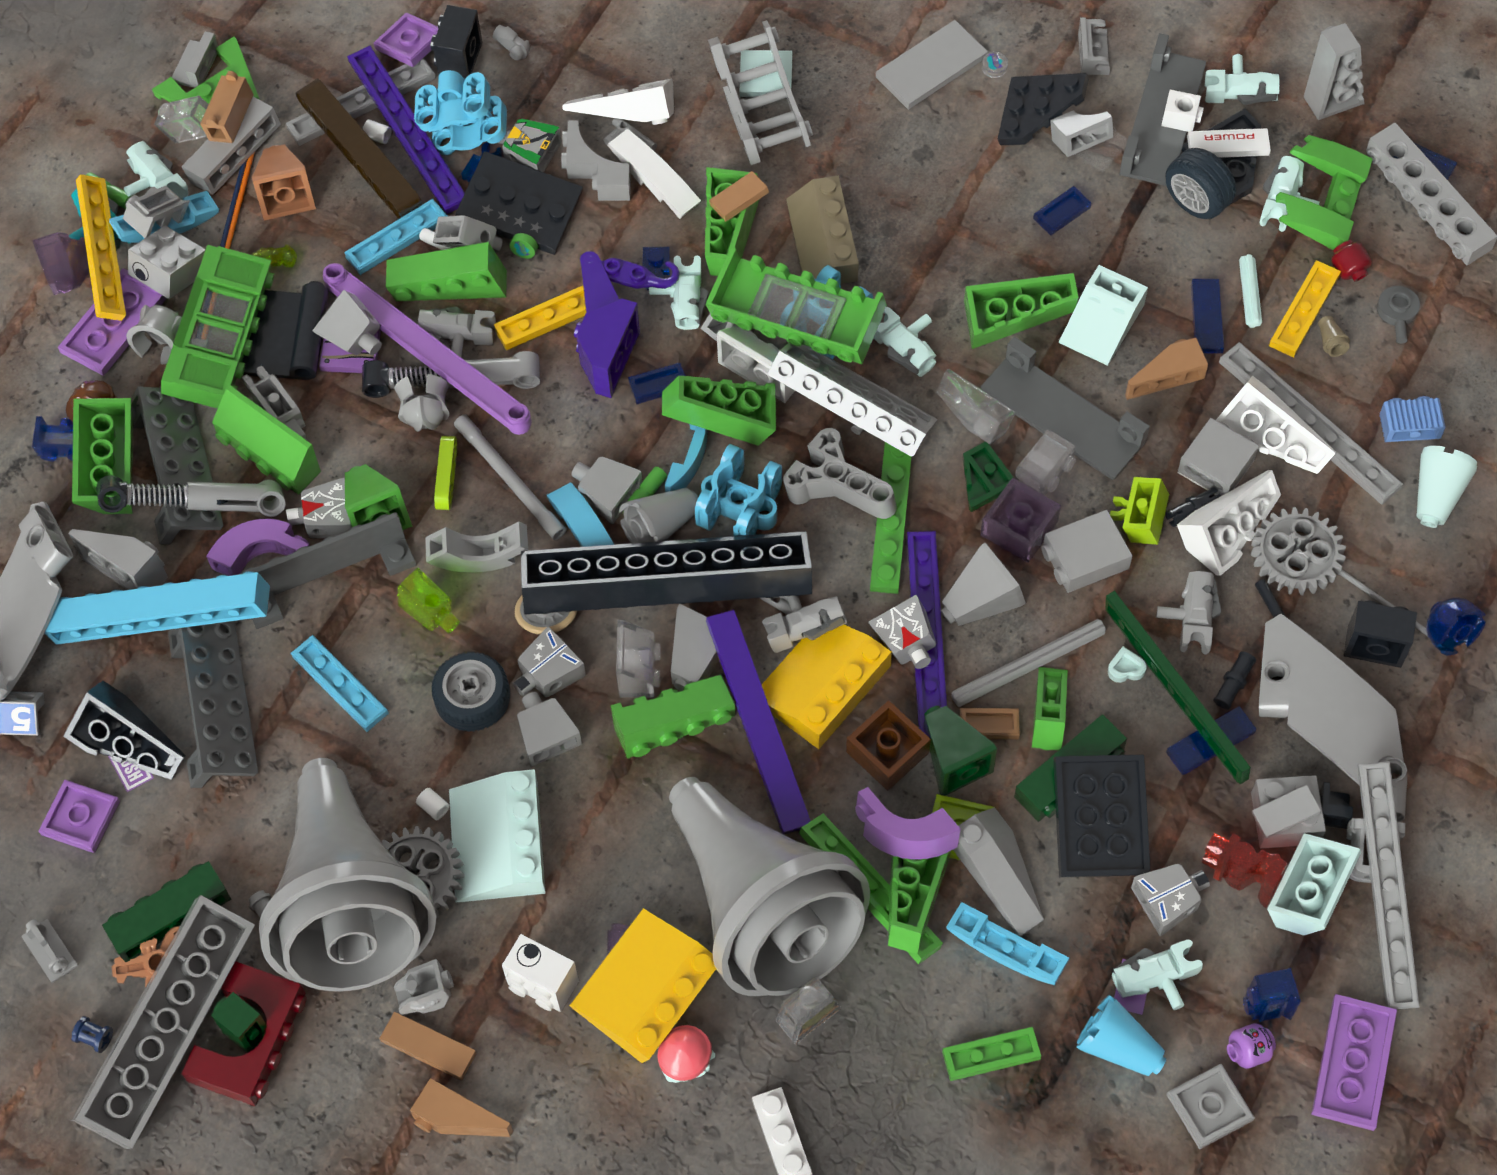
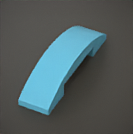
[109,191,219,243]
[665,424,707,492]
[547,482,614,547]
[947,902,1069,985]

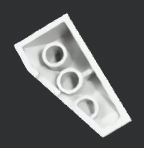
[563,79,674,125]
[1215,375,1336,474]
[1177,470,1281,575]

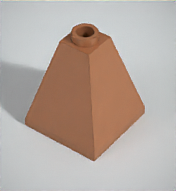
[252,144,316,220]

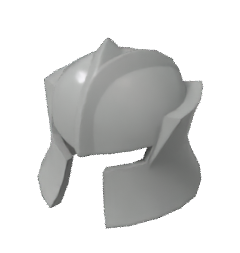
[126,305,182,365]
[394,374,449,432]

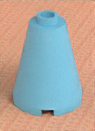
[1076,995,1166,1076]

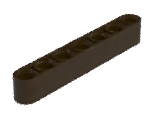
[295,78,422,219]

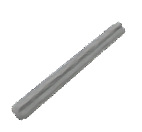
[951,619,1106,707]

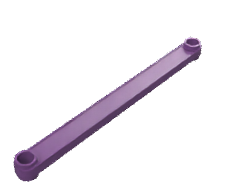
[323,263,532,435]

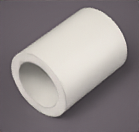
[363,119,392,144]
[416,788,450,820]

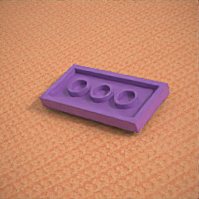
[58,268,167,376]
[1311,994,1397,1131]

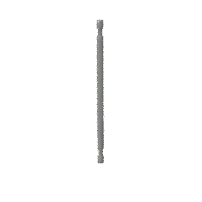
[1339,569,1444,645]

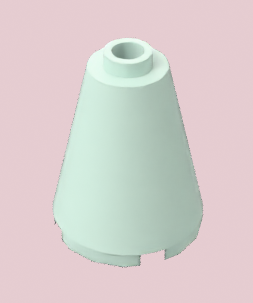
[1416,446,1477,528]

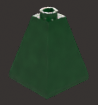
[924,705,997,796]

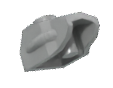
[394,959,454,1015]

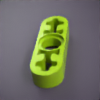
[434,436,457,510]

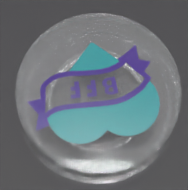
[982,52,1008,78]

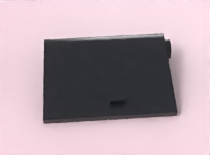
[242,281,329,380]

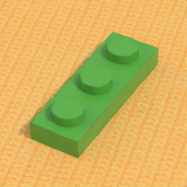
[942,1027,1041,1081]

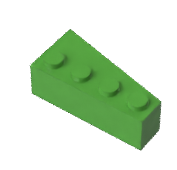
[705,167,760,276]
[386,242,507,301]
[964,273,1078,349]
[662,375,776,446]
[611,675,735,759]
[888,851,951,954]

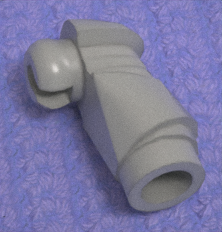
[493,25,530,60]

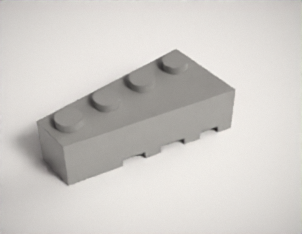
[1304,23,1364,120]

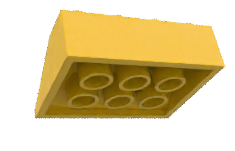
[762,625,892,749]
[569,908,716,1063]

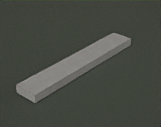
[286,58,436,146]

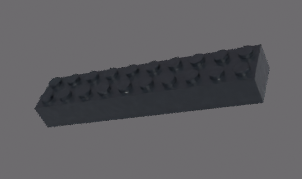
[521,531,812,614]

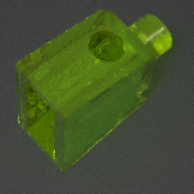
[398,567,460,634]

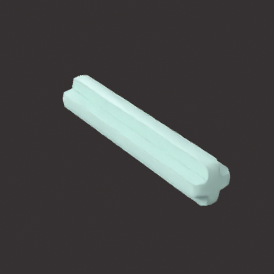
[1239,254,1262,328]

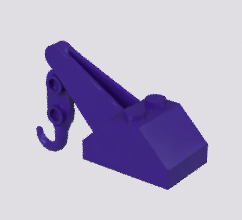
[574,251,680,398]

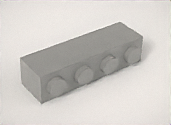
[181,97,281,195]

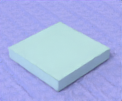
[739,50,792,97]

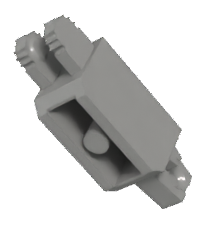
[242,366,308,441]

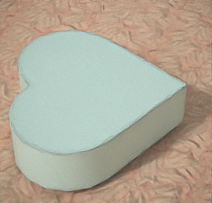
[1108,646,1146,683]

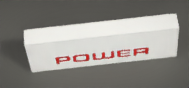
[1187,128,1271,157]

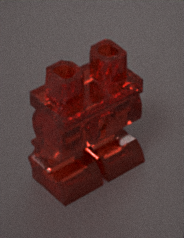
[1202,833,1287,909]

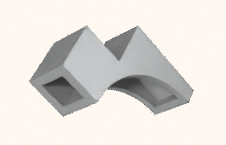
[561,120,631,201]

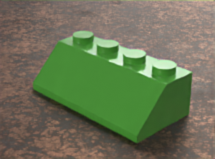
[212,385,321,495]
[72,398,133,514]

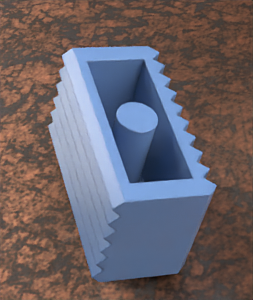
[1380,396,1445,442]

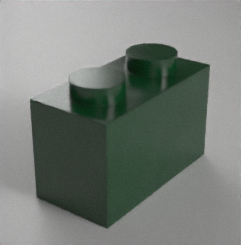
[211,992,267,1053]

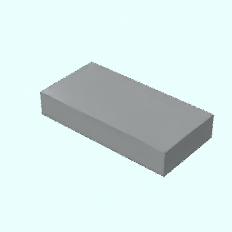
[1252,785,1321,839]

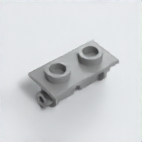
[21,919,78,983]

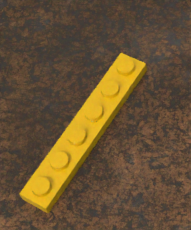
[76,174,126,321]

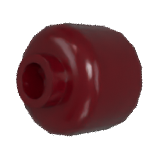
[1331,240,1372,282]

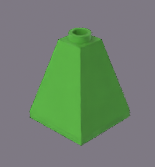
[345,464,412,530]

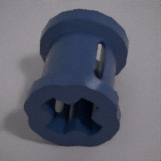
[71,1016,113,1053]

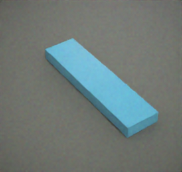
[344,199,447,275]
[291,635,389,732]

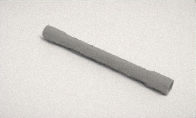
[454,414,566,540]

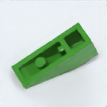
[1032,667,1068,750]

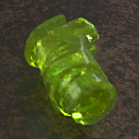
[251,244,297,268]

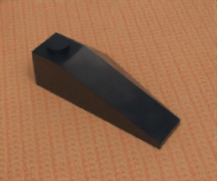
[63,680,186,780]

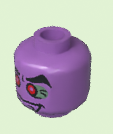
[1227,1023,1276,1069]

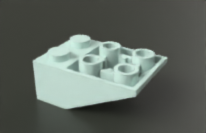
[1059,265,1148,366]

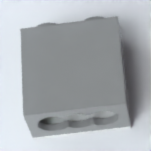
[1177,418,1259,496]

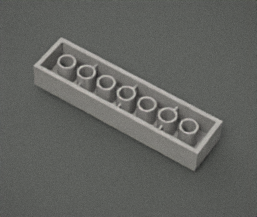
[72,896,255,1149]

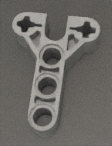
[783,428,897,519]

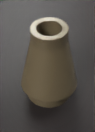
[1318,316,1350,357]

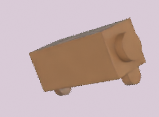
[200,71,254,143]

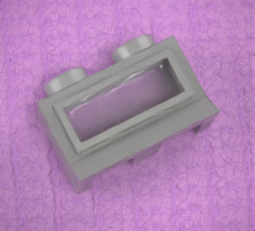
[122,186,190,238]

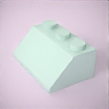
[1267,833,1361,935]

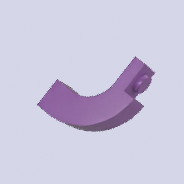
[206,519,309,576]
[855,787,961,859]

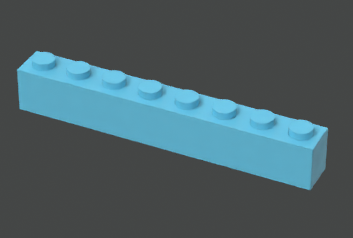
[44,571,270,645]

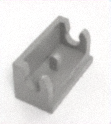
[1078,18,1110,75]

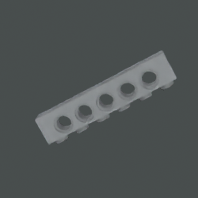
[1366,123,1497,265]

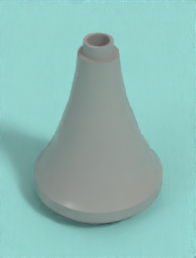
[259,758,436,991]
[669,777,870,996]

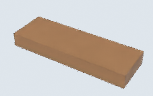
[379,1012,477,1080]

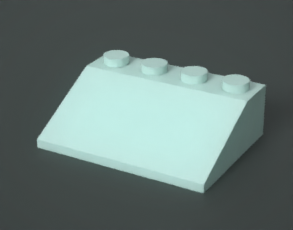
[449,769,545,903]

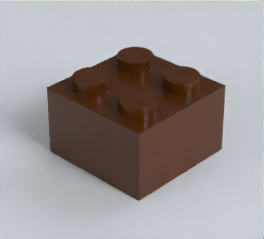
[846,700,931,791]

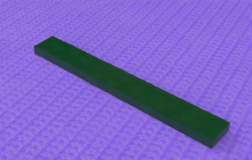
[1105,591,1251,784]

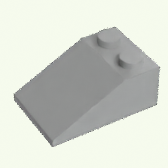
[68,529,168,590]

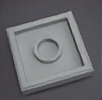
[1167,1064,1255,1150]

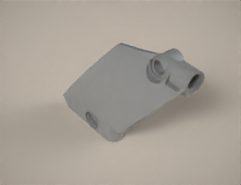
[0,501,73,701]
[1259,614,1407,822]

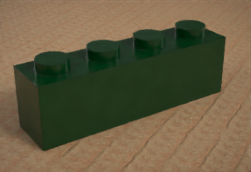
[1014,714,1127,822]
[102,861,232,962]

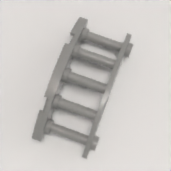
[708,20,813,165]

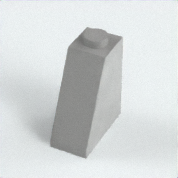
[671,604,719,691]

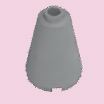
[619,488,698,543]

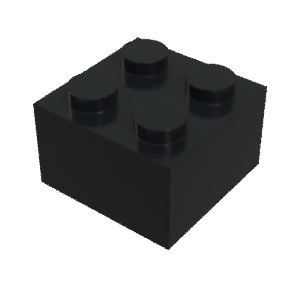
[431,5,483,79]
[1343,600,1417,668]

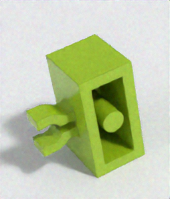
[1110,477,1169,545]

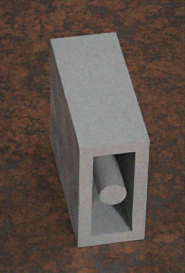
[1041,510,1132,593]

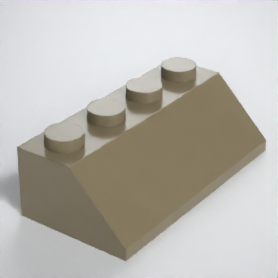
[786,175,859,284]

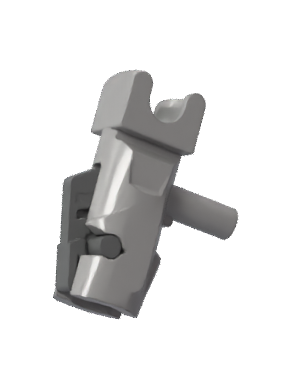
[418,307,496,357]
[1156,571,1221,654]
[762,596,847,653]

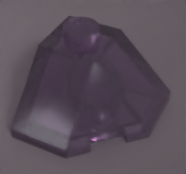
[32,232,89,295]

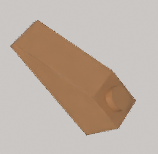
[1125,338,1208,400]
[410,1078,513,1137]

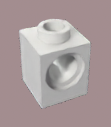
[1161,90,1204,132]

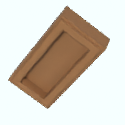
[709,171,769,222]
[960,708,1020,739]

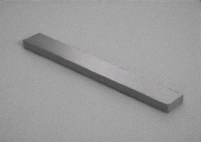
[1219,342,1403,505]
[1357,761,1420,1009]

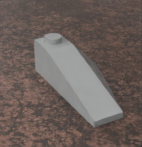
[953,807,1044,937]

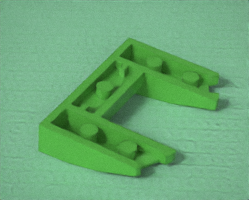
[1276,135,1372,250]

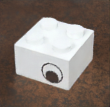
[502,934,579,1012]

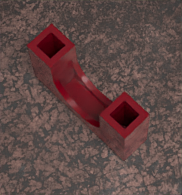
[181,961,307,1106]

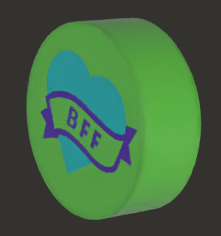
[510,233,538,259]

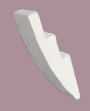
[607,129,701,219]

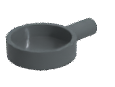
[1377,286,1420,344]

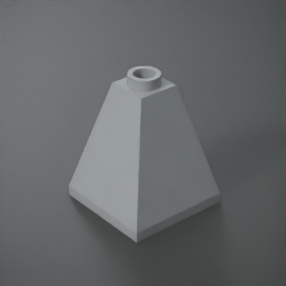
[940,543,1026,626]

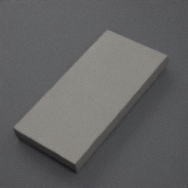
[876,20,988,110]

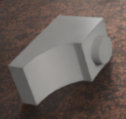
[1050,110,1113,157]

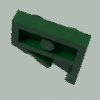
[963,441,1017,512]

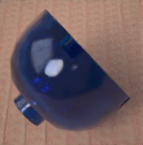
[1426,597,1486,656]

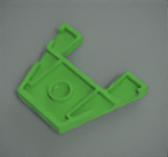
[152,37,260,121]

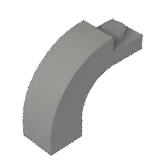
[425,522,528,572]

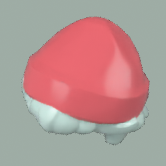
[657,1025,715,1083]

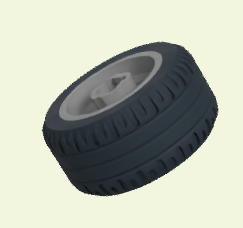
[1165,148,1236,219]
[432,652,510,732]

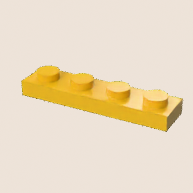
[1269,260,1341,358]
[494,285,586,350]

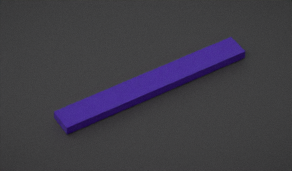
[347,46,465,215]
[907,531,947,734]
[706,610,811,835]

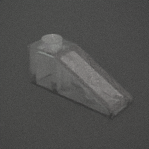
[936,369,1016,444]

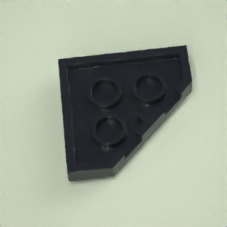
[997,73,1089,145]
[1181,108,1261,205]

